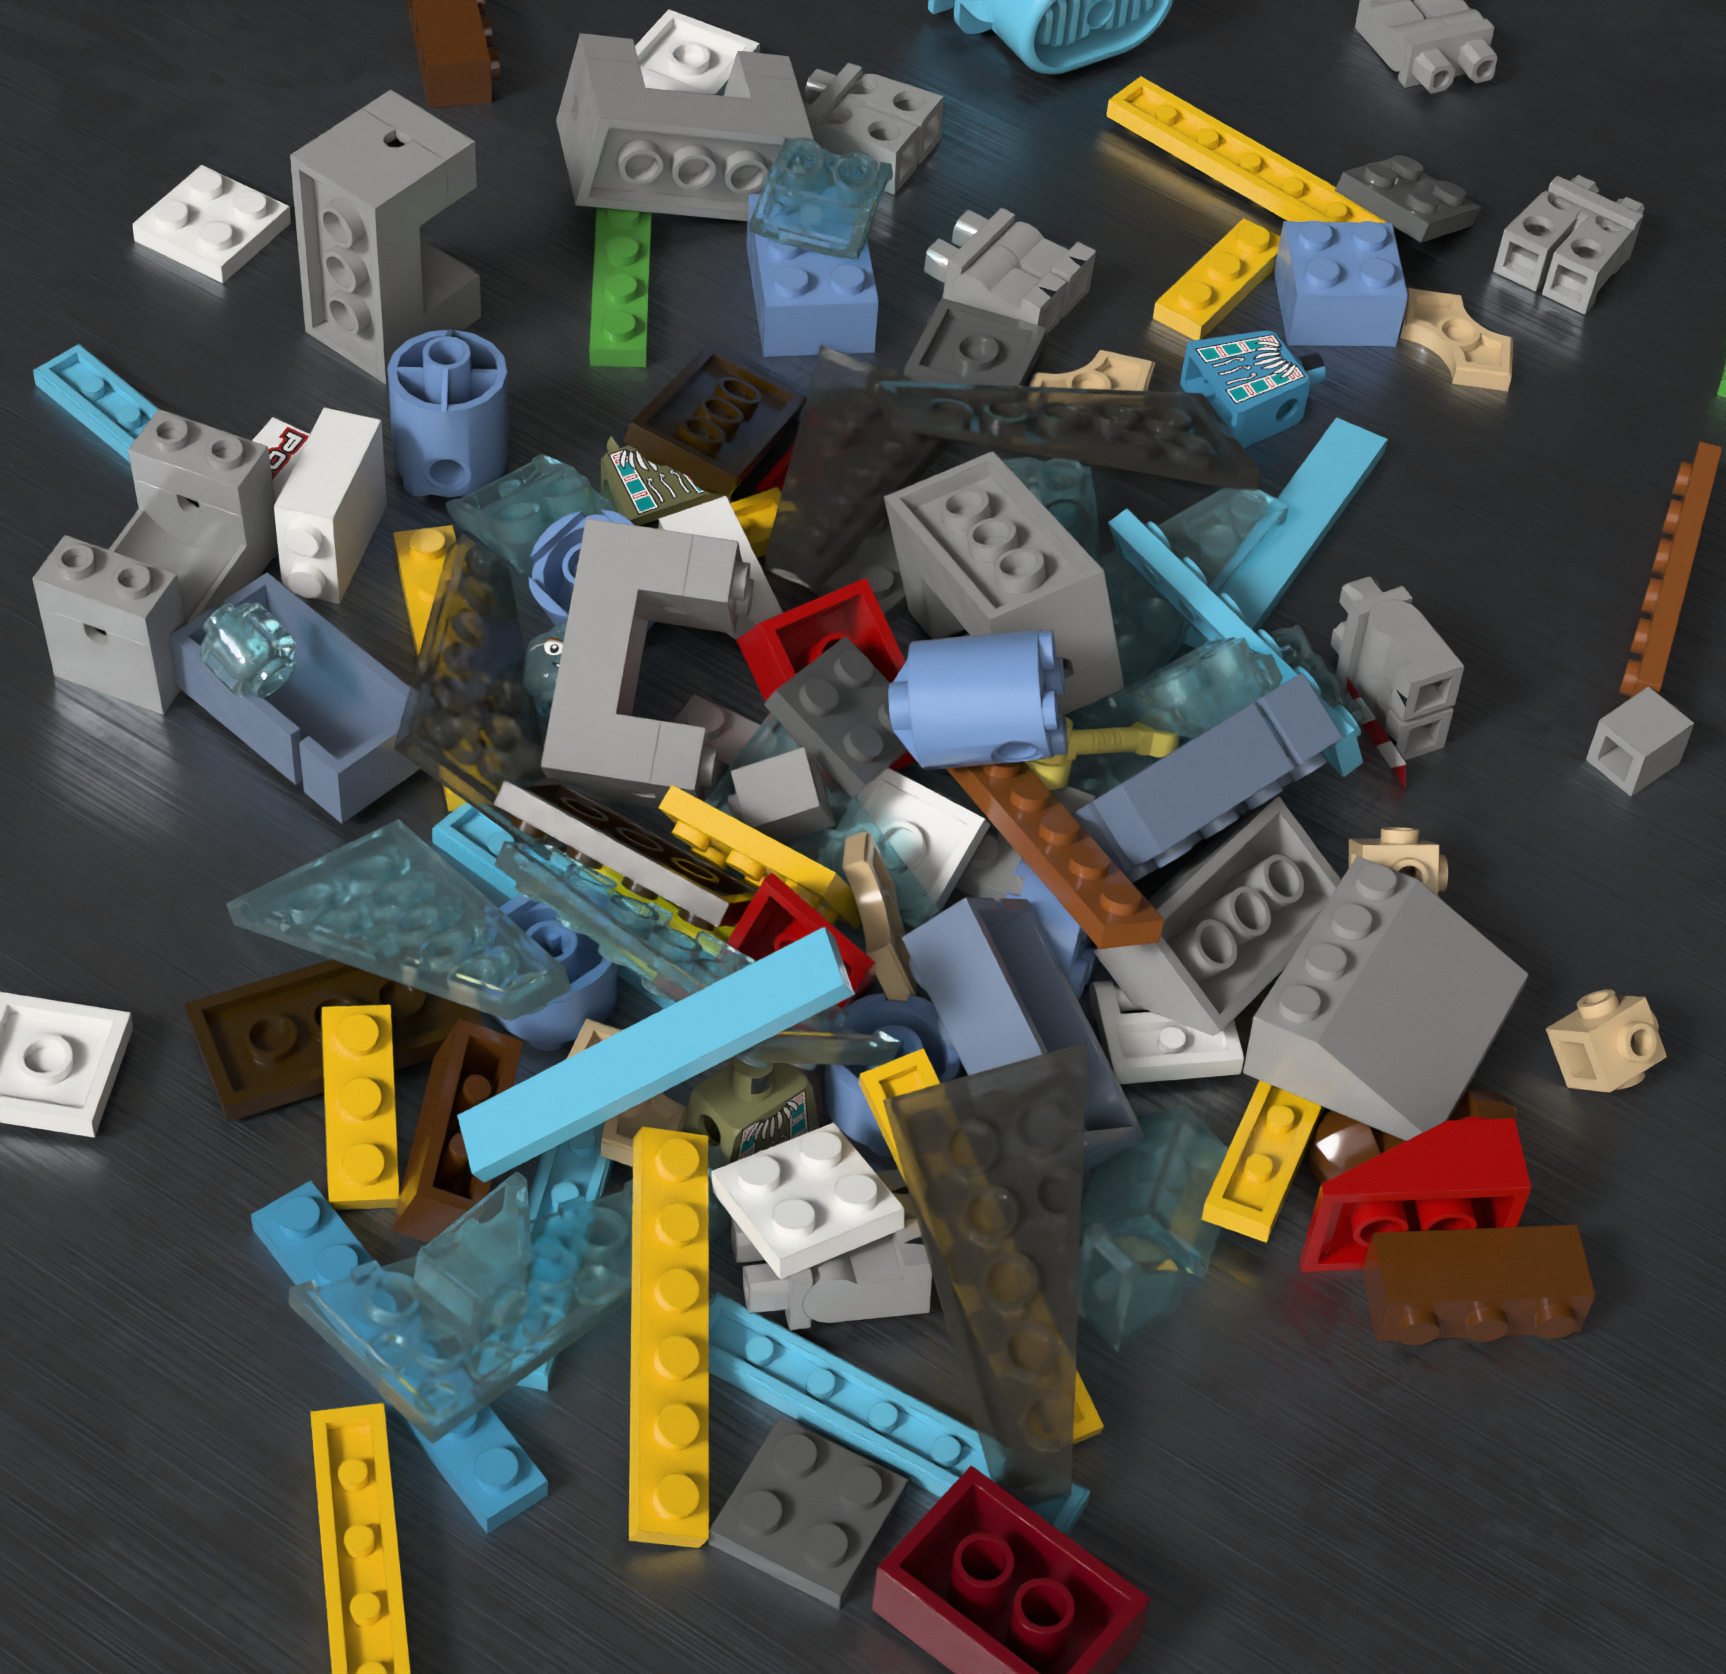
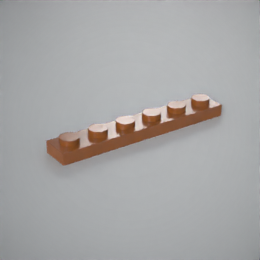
[1619,441,1722,699]
[947,761,1164,950]

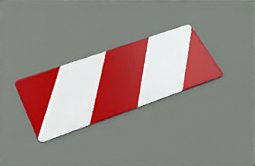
[1347,677,1406,789]

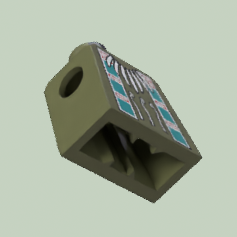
[601,427,731,529]
[682,1042,820,1204]

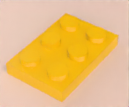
[658,785,862,930]

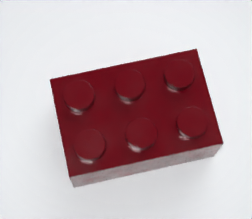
[872,1465,1151,1674]

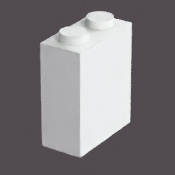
[274,407,387,604]

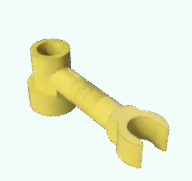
[1024,715,1181,790]

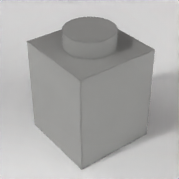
[1586,686,1694,797]
[728,747,836,843]

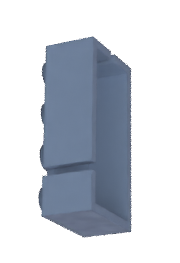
[170,573,437,824]
[1071,672,1343,883]
[902,897,1146,1183]

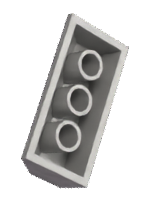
[1093,796,1341,1036]

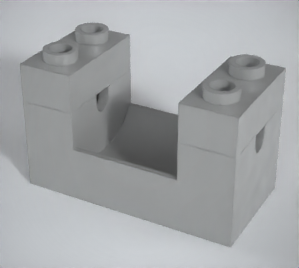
[556,33,814,221]
[290,89,481,385]
[32,409,278,715]
[884,451,1124,715]
[541,518,754,808]

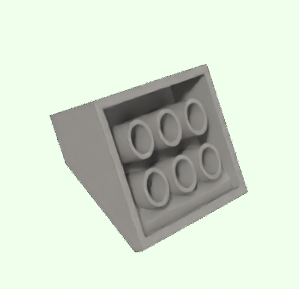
[1243,856,1529,1141]

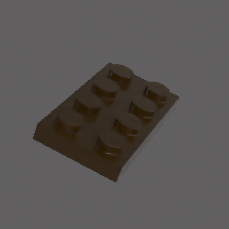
[622,345,807,498]
[494,778,758,931]
[184,927,485,1122]

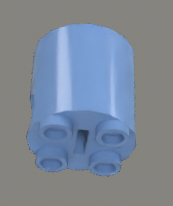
[387,329,510,498]
[888,629,1068,771]

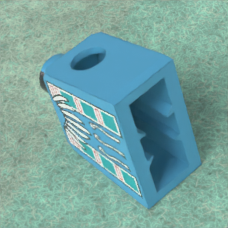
[1180,330,1326,454]

